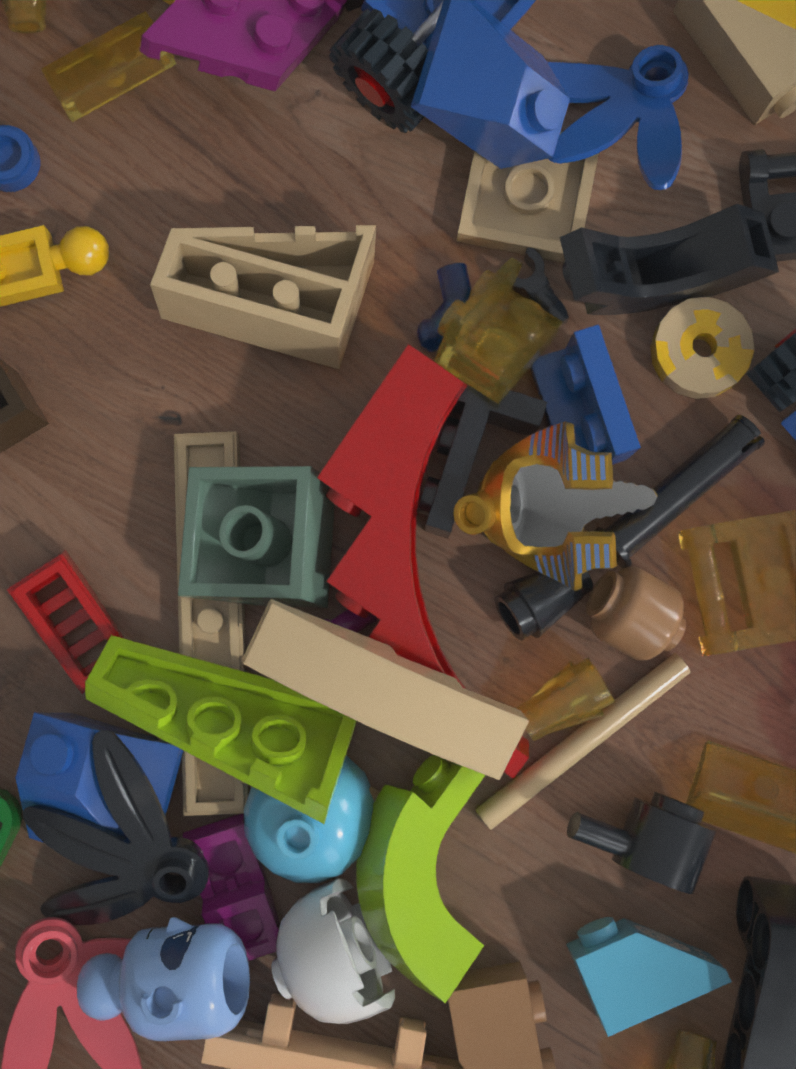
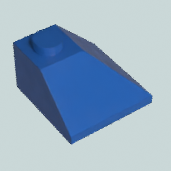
[411,0,570,169]
[15,712,183,843]

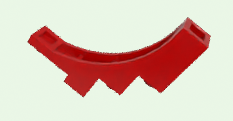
[317,344,529,779]

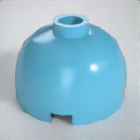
[243,755,374,883]

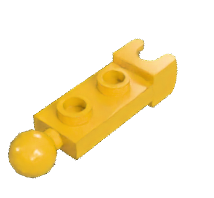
[0,225,109,307]

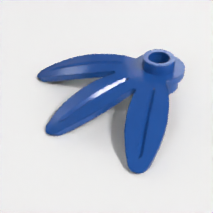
[547,45,689,190]

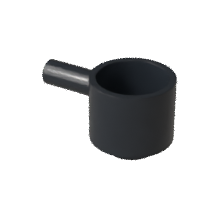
[567,792,716,894]

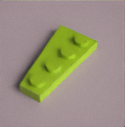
[85,635,356,824]

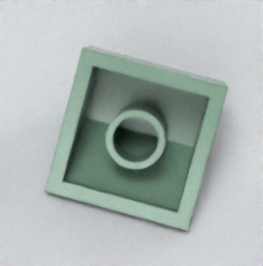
[178,466,335,608]

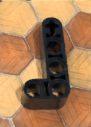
[721,876,796,1069]

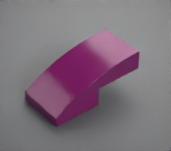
[182,813,280,961]

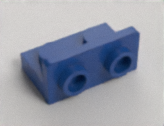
[530,324,641,465]

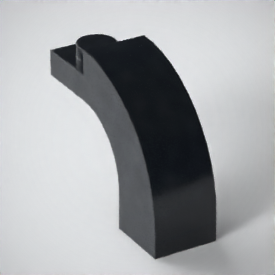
[559,204,779,315]

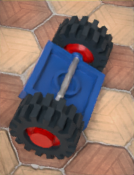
[329,0,536,133]

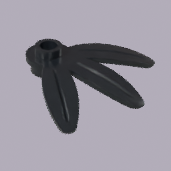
[23,730,209,925]

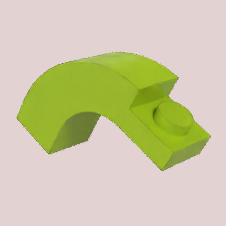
[356,755,485,1003]

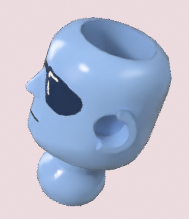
[77,917,250,1041]

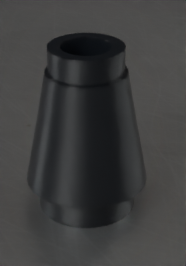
[494,571,593,641]

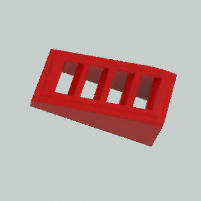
[7,550,125,694]

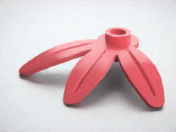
[0,917,143,1069]

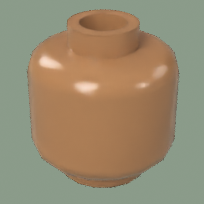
[586,566,686,661]

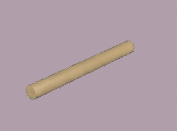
[475,653,691,830]

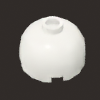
[272,878,395,1024]

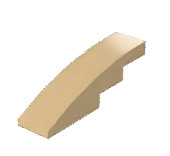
[242,599,529,780]

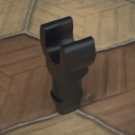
[500,248,569,328]

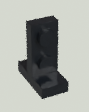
[418,370,547,539]

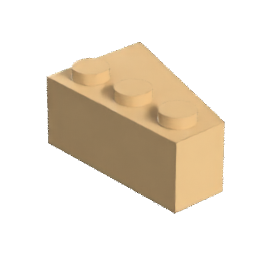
[150,225,376,369]

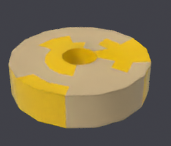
[650,297,755,399]

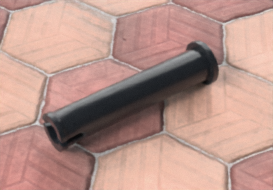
[594,414,765,568]

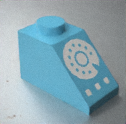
[566,917,732,1037]

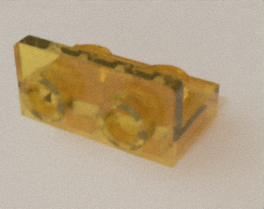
[434,257,563,404]

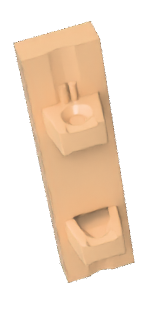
[201,993,464,1069]

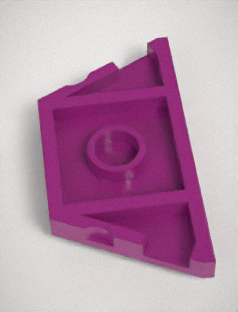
[140,0,347,91]

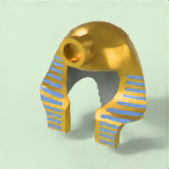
[454,422,657,591]

